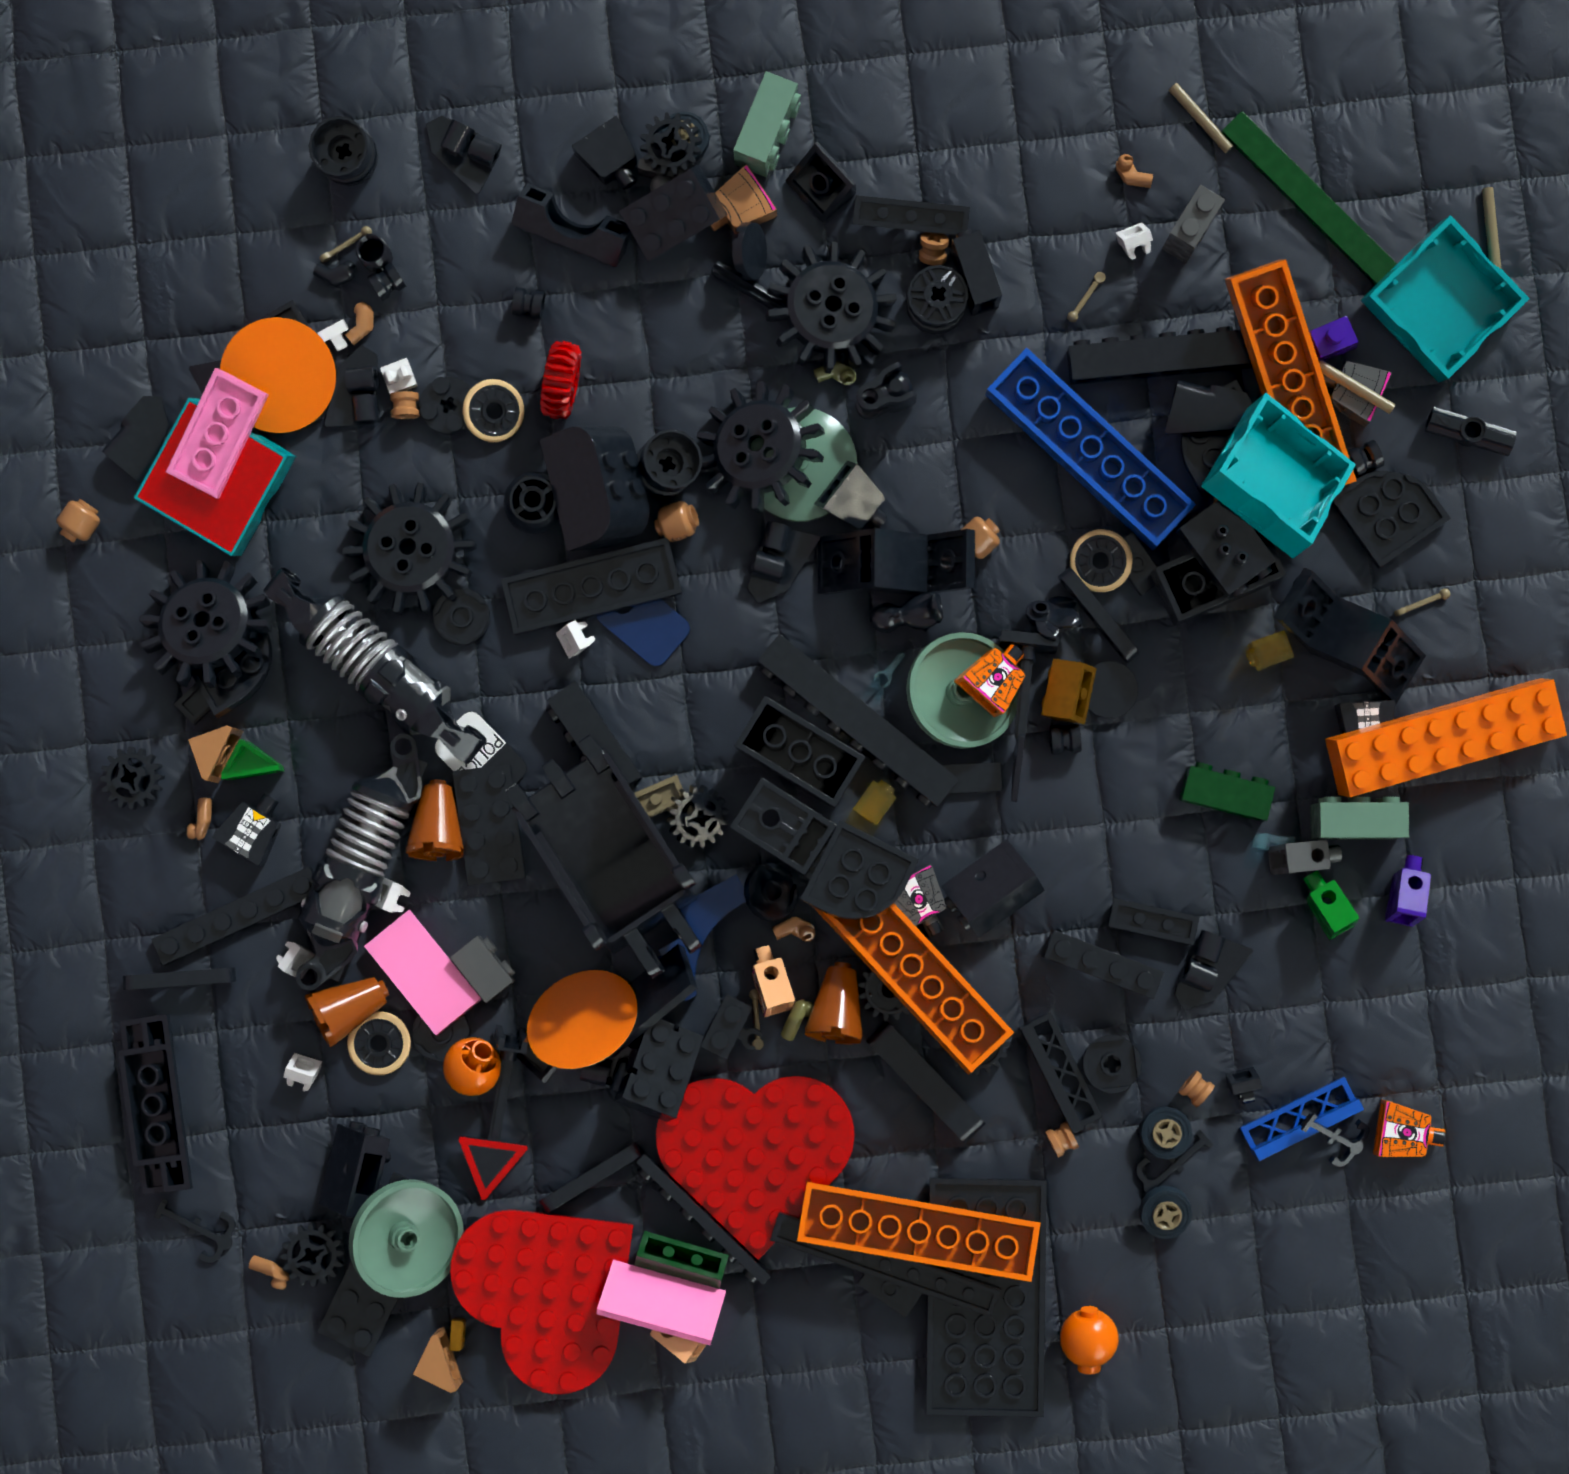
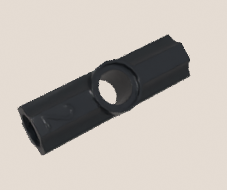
[1425,407,1517,457]

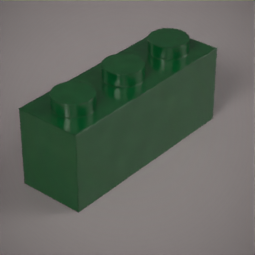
[1179,762,1276,822]
[635,1231,729,1289]

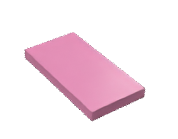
[166,368,269,499]
[364,910,482,1036]
[596,1260,726,1346]

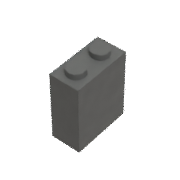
[1162,184,1225,264]

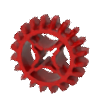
[540,341,582,419]

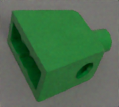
[1303,870,1360,941]

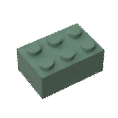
[733,71,801,177]
[1310,797,1409,839]

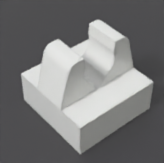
[1116,222,1153,259]
[318,319,349,351]
[380,358,418,394]
[556,620,595,659]
[375,877,410,913]
[276,941,315,979]
[284,1053,322,1091]

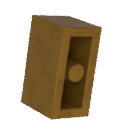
[1041,658,1097,725]

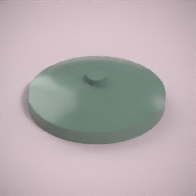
[743,407,857,522]
[906,632,1018,749]
[349,1179,464,1298]

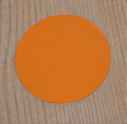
[220,317,336,433]
[527,970,638,1069]

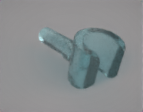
[874,652,905,688]
[1253,833,1295,851]

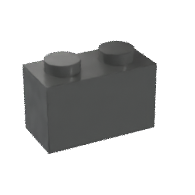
[450,936,516,1003]

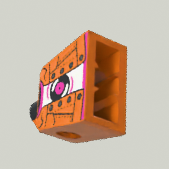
[954,644,1025,717]
[1373,1099,1445,1157]

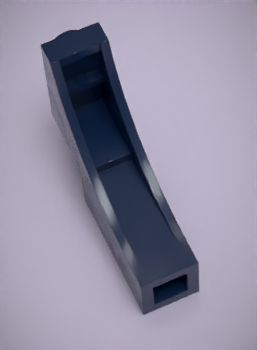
[658,874,746,1001]

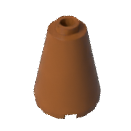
[406,779,464,861]
[805,962,863,1045]
[304,977,389,1047]

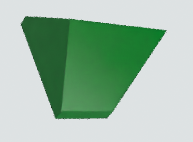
[221,739,284,781]

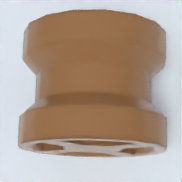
[918,232,949,265]
[390,391,420,419]
[1178,1070,1215,1108]
[1045,1121,1079,1158]

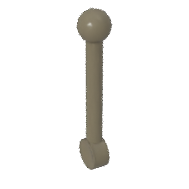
[319,226,372,263]
[1067,272,1106,322]
[1394,588,1450,617]
[749,989,764,1050]

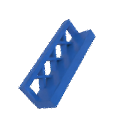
[1239,1077,1364,1161]

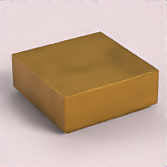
[449,1317,466,1351]

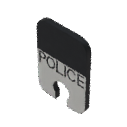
[435,712,527,785]

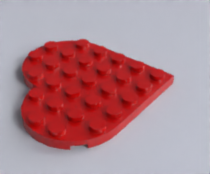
[656,1076,854,1260]
[450,1209,633,1394]

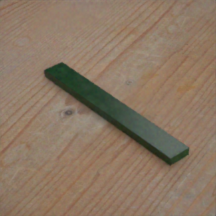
[1221,111,1397,285]

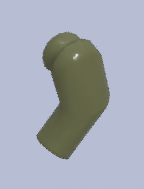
[813,361,856,386]
[781,999,813,1041]

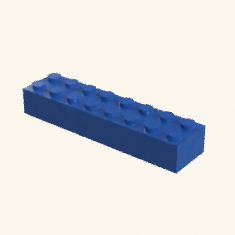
[985,347,1196,551]

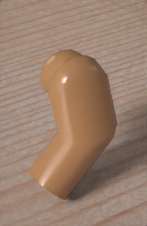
[1116,154,1153,188]
[345,302,374,345]
[187,798,212,840]
[771,917,815,942]
[249,1255,290,1290]

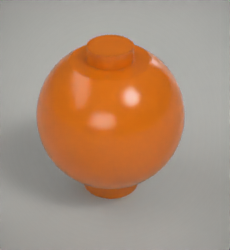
[443,1037,501,1096]
[1060,1306,1119,1375]

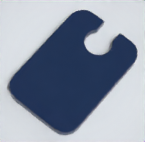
[597,599,690,666]

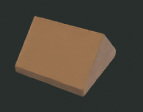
[188,725,243,784]
[413,1327,463,1393]

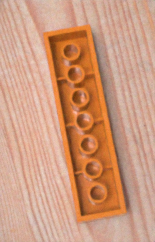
[1224,259,1357,485]
[1325,678,1567,797]
[812,903,1014,1075]
[796,1182,1041,1282]

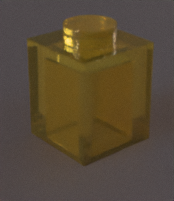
[1246,630,1294,671]
[853,780,897,826]

